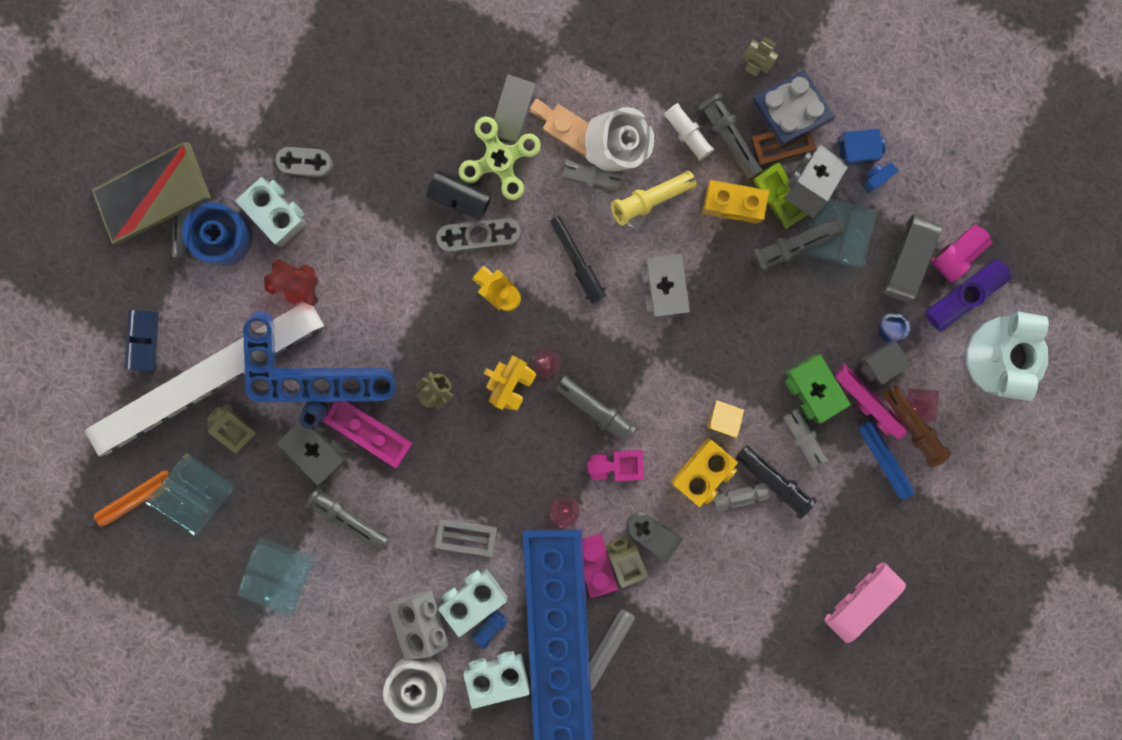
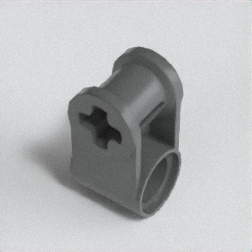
[626,512,683,563]

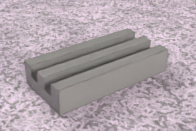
[435,518,497,557]

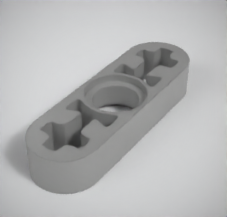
[436,218,521,252]

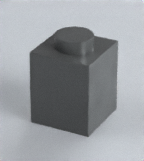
[859,341,912,385]

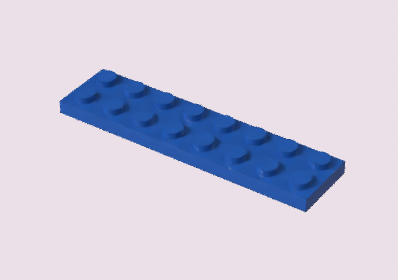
[523,529,593,740]

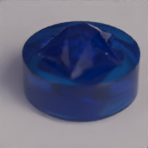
[878,313,910,343]

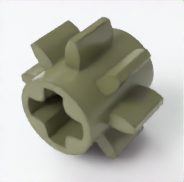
[742,37,779,77]
[415,372,453,410]

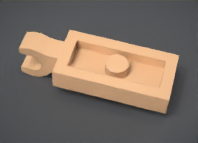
[530,99,589,158]

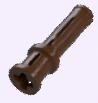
[882,385,951,467]

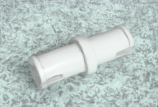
[664,103,714,161]

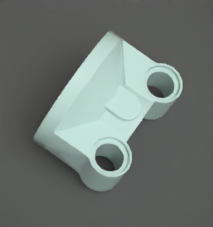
[966,311,1049,402]

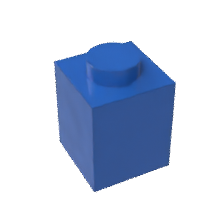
[838,128,886,166]

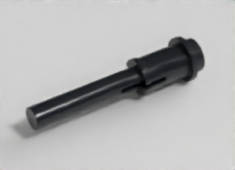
[550,215,607,304]

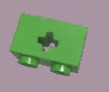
[785,354,851,423]

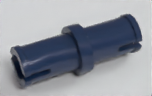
[300,401,328,429]

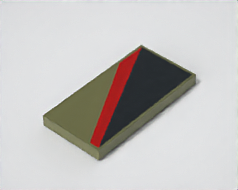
[92,142,211,244]

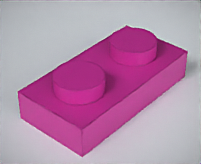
[583,533,619,598]

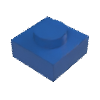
[861,162,899,194]

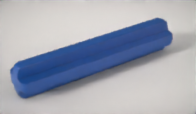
[858,420,914,500]

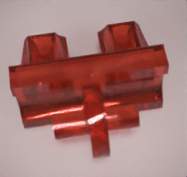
[264,259,318,306]

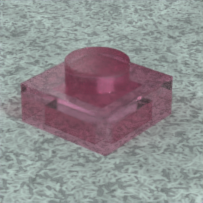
[907,388,939,422]

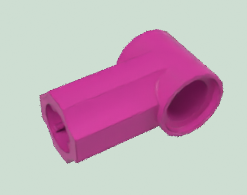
[930,224,993,283]

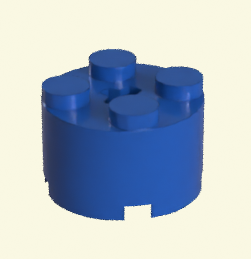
[182,202,252,266]

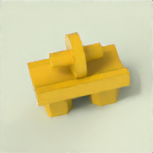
[472,266,521,312]
[484,355,536,411]

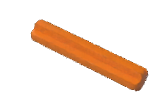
[94,470,175,527]

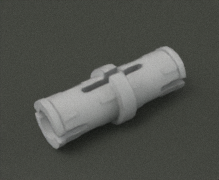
[562,159,623,192]
[783,408,828,468]

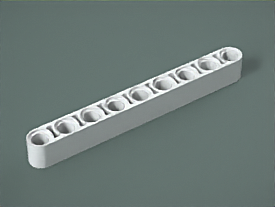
[84,301,325,457]

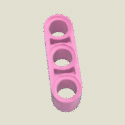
[824,562,906,643]

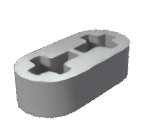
[275,147,333,177]

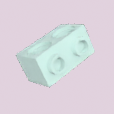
[235,177,307,247]
[438,569,508,637]
[463,651,530,709]

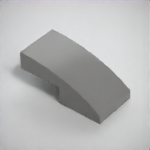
[494,74,536,143]

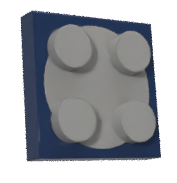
[753,70,835,147]

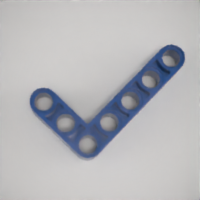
[243,311,395,402]

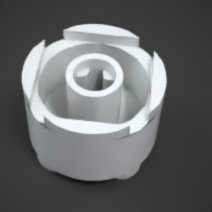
[585,107,654,172]
[383,657,446,723]

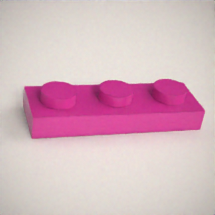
[835,363,907,440]
[322,401,413,468]

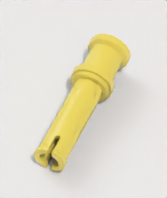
[611,170,696,226]

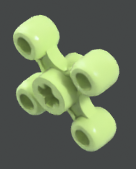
[458,116,541,200]

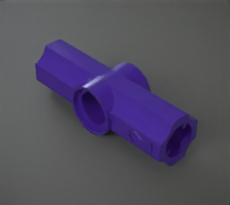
[924,259,1013,332]

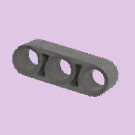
[881,215,942,304]

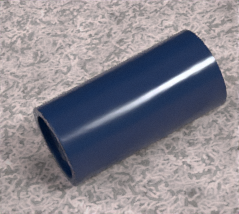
[124,310,159,371]

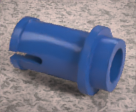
[472,610,507,648]

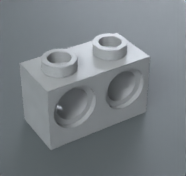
[388,590,449,660]

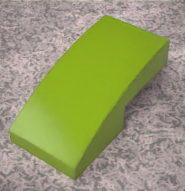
[752,162,808,229]

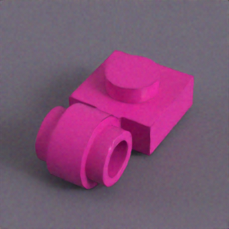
[587,449,644,481]

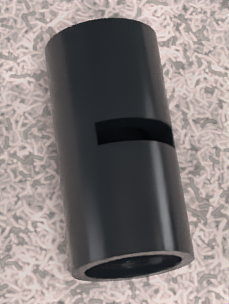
[426,170,492,221]

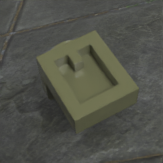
[207,403,256,454]
[605,535,649,588]

